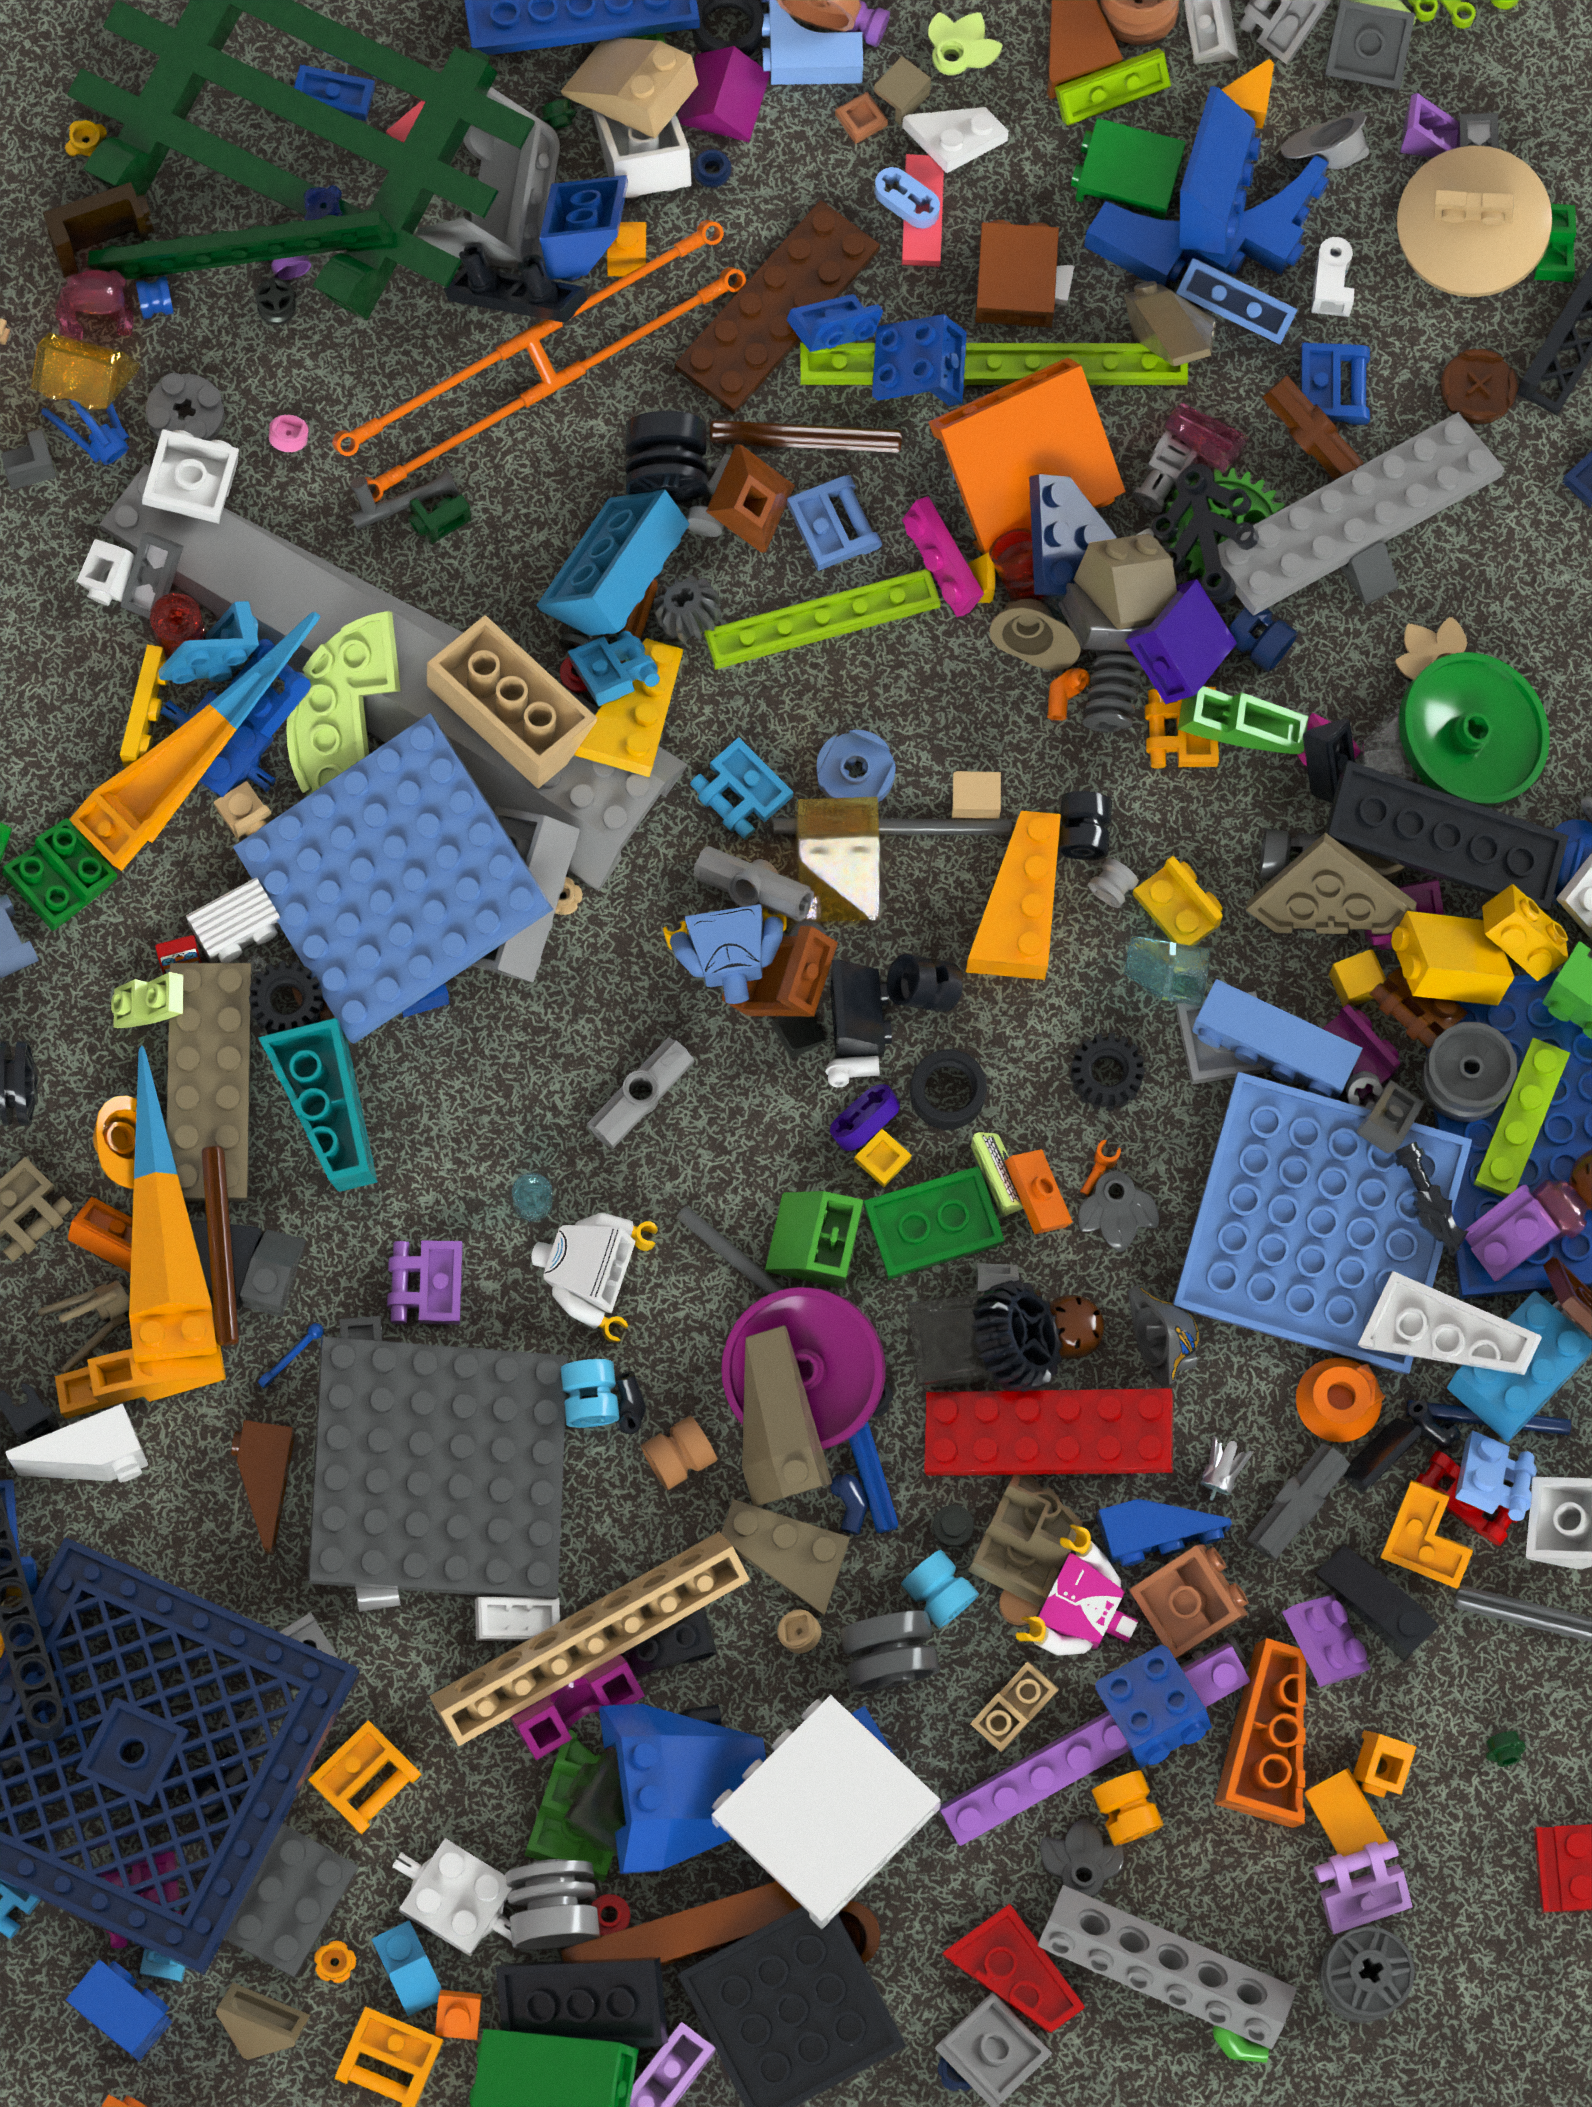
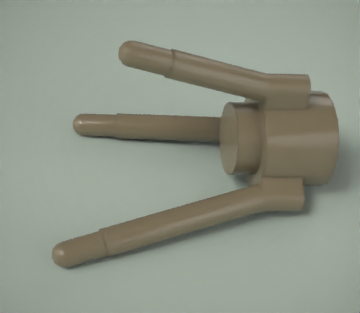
[38,1280,130,1374]

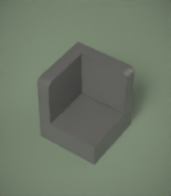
[1,428,56,490]

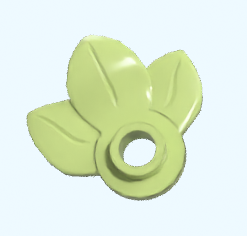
[928,12,1002,75]

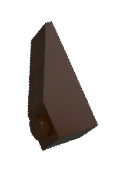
[231,1420,296,1556]

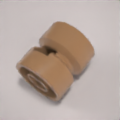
[640,1415,717,1491]

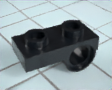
[629,1610,717,1677]

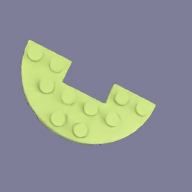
[286,611,401,796]

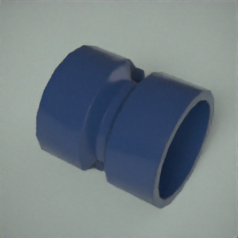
[1229,607,1299,673]

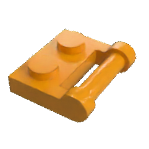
[308,1720,421,1834]
[335,2006,444,2107]

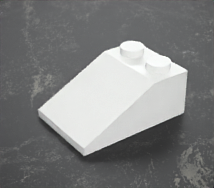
[592,110,692,198]
[6,1403,148,1482]

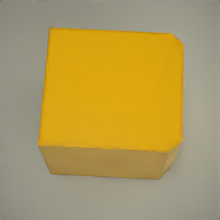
[1329,949,1386,1007]

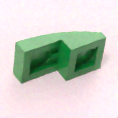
[1534,203,1576,282]

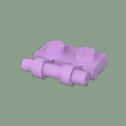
[1314,1840,1412,1934]

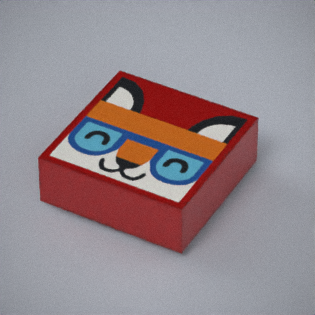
[155,935,202,975]

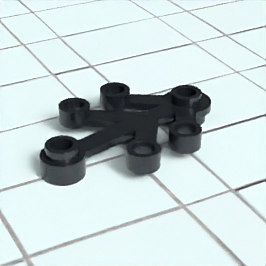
[1152,464,1259,604]

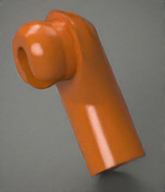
[1047,668,1090,721]

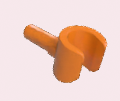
[1080,1139,1121,1197]

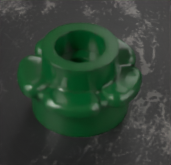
[540,99,577,130]
[1486,1731,1526,1767]

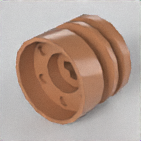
[1099,0,1179,45]

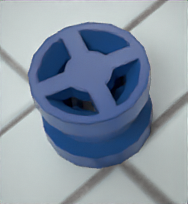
[136,276,174,320]

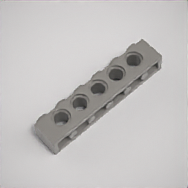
[1037,1885,1297,2050]

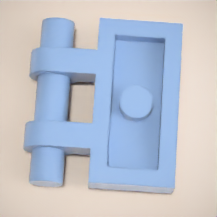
[1455,1431,1537,1521]

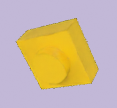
[854,1129,912,1188]

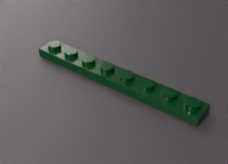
[88,210,393,283]

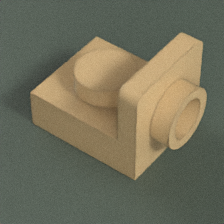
[213,781,273,842]

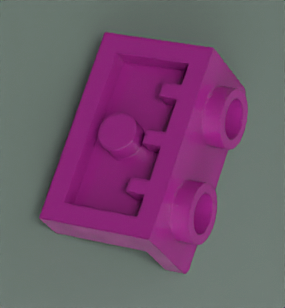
[1322,1004,1401,1100]

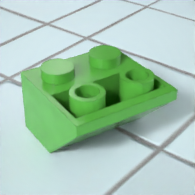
[765,1191,863,1289]

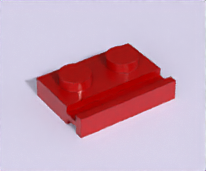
[1534,1824,1592,1913]

